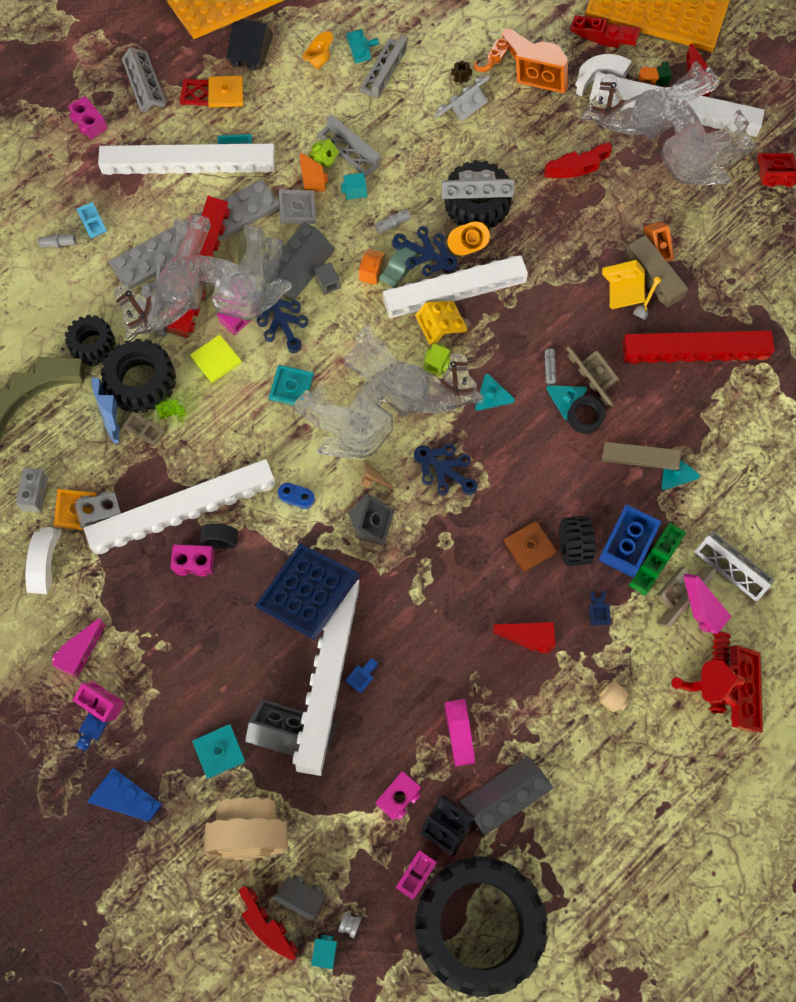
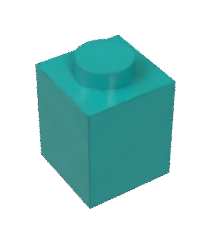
[340,173,367,200]
[311,934,338,969]

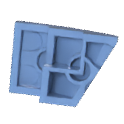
[92,378,120,444]

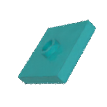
[268,365,314,408]
[192,724,246,779]

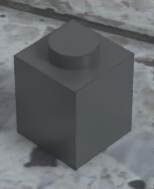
[314,262,341,295]

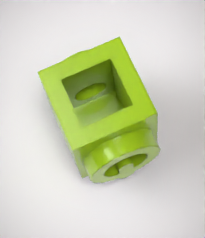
[424,344,453,376]

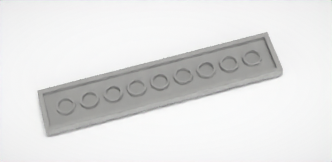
[108,179,279,291]

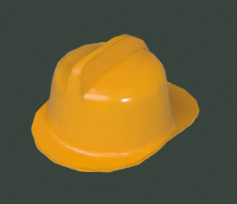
[302,31,333,69]
[447,221,490,256]

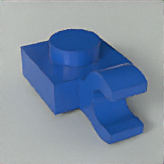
[345,658,378,694]
[76,713,108,752]

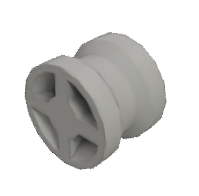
[338,911,362,938]

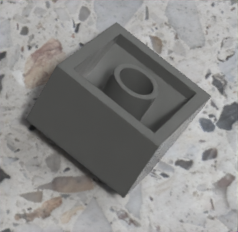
[274,875,326,921]

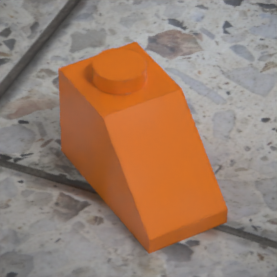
[299,153,328,192]
[644,221,674,262]
[359,249,385,285]

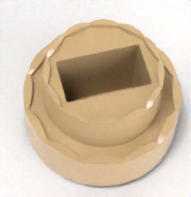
[204,797,288,860]

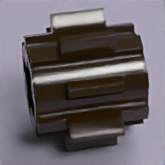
[451,60,472,84]

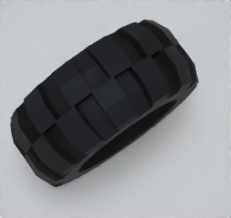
[415,856,548,997]

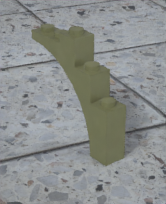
[0,356,86,441]

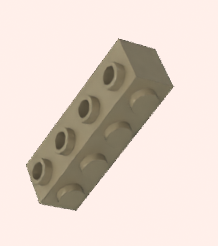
[625,235,688,308]

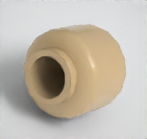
[598,682,629,712]

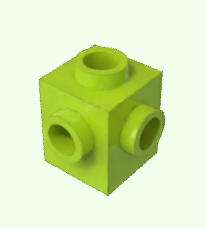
[308,139,340,167]

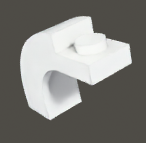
[575,54,632,96]
[26,527,61,594]

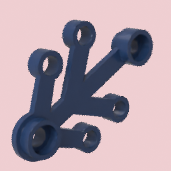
[392,226,458,277]
[256,292,309,354]
[414,444,477,496]

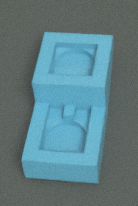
[77,202,107,238]

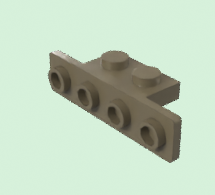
[566,347,620,407]
[656,567,717,627]

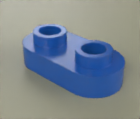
[278,483,315,509]

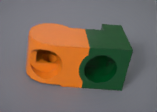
[637,61,672,86]

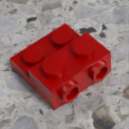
[757,153,796,187]

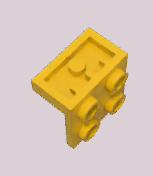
[602,260,645,309]
[415,300,468,345]

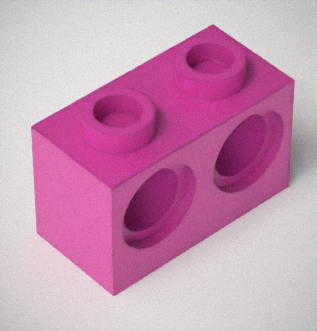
[68,96,108,139]
[171,545,215,577]
[72,681,125,722]
[396,850,437,900]

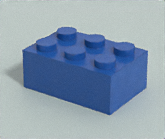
[598,504,662,577]

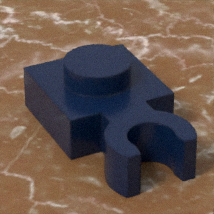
[588,591,611,626]

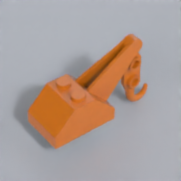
[473,28,568,93]

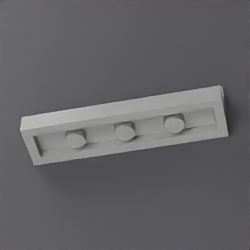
[360,35,408,99]
[122,47,166,113]
[317,114,381,178]
[694,531,775,602]

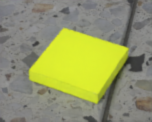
[190,335,242,383]

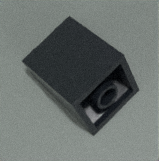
[226,19,273,71]

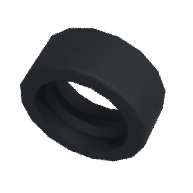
[567,396,605,434]
[200,524,239,549]

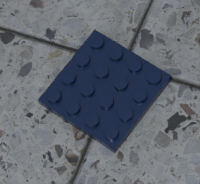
[255,543,360,641]

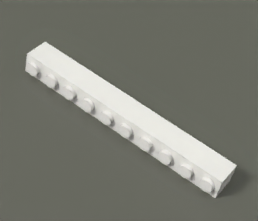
[590,73,765,137]
[98,144,275,175]
[84,459,276,554]
[293,580,360,776]

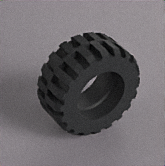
[444,160,512,230]
[101,339,176,413]

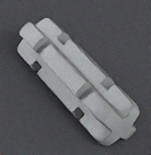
[545,349,556,384]

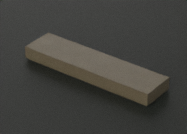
[602,442,681,470]

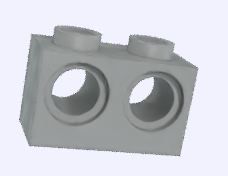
[15,468,48,513]
[75,492,121,528]

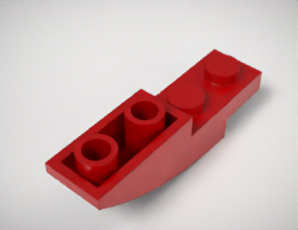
[570,15,640,48]
[543,142,612,178]
[238,886,298,960]

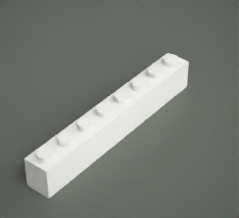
[383,255,528,319]

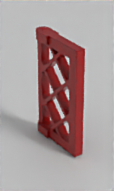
[179,79,231,108]

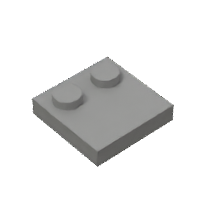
[278,189,316,224]

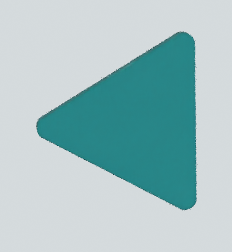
[475,374,515,411]
[546,385,587,420]
[661,460,700,490]

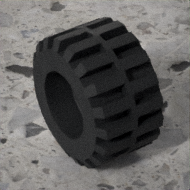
[65,315,116,366]
[559,516,595,566]

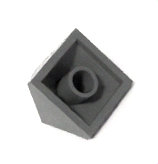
[348,494,394,545]

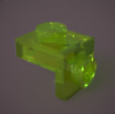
[155,399,186,423]

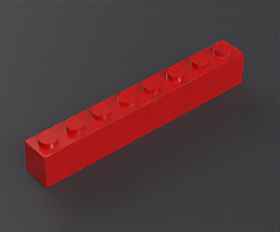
[166,196,231,338]
[622,331,775,364]

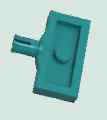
[346,29,379,64]

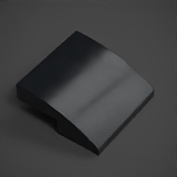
[420,795,475,856]

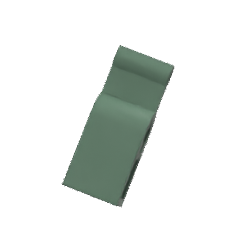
[379,247,420,288]

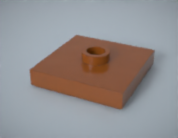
[503,521,557,573]

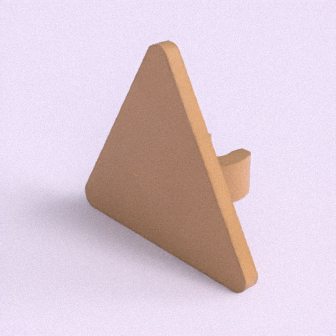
[361,459,394,489]

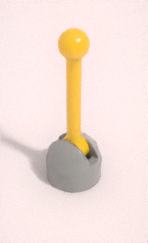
[633,277,661,320]

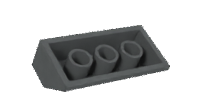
[262,221,335,301]
[245,699,338,763]
[460,755,553,837]

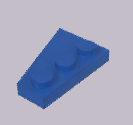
[87,768,162,822]

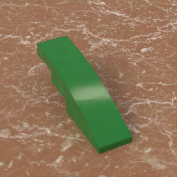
[629,522,686,596]

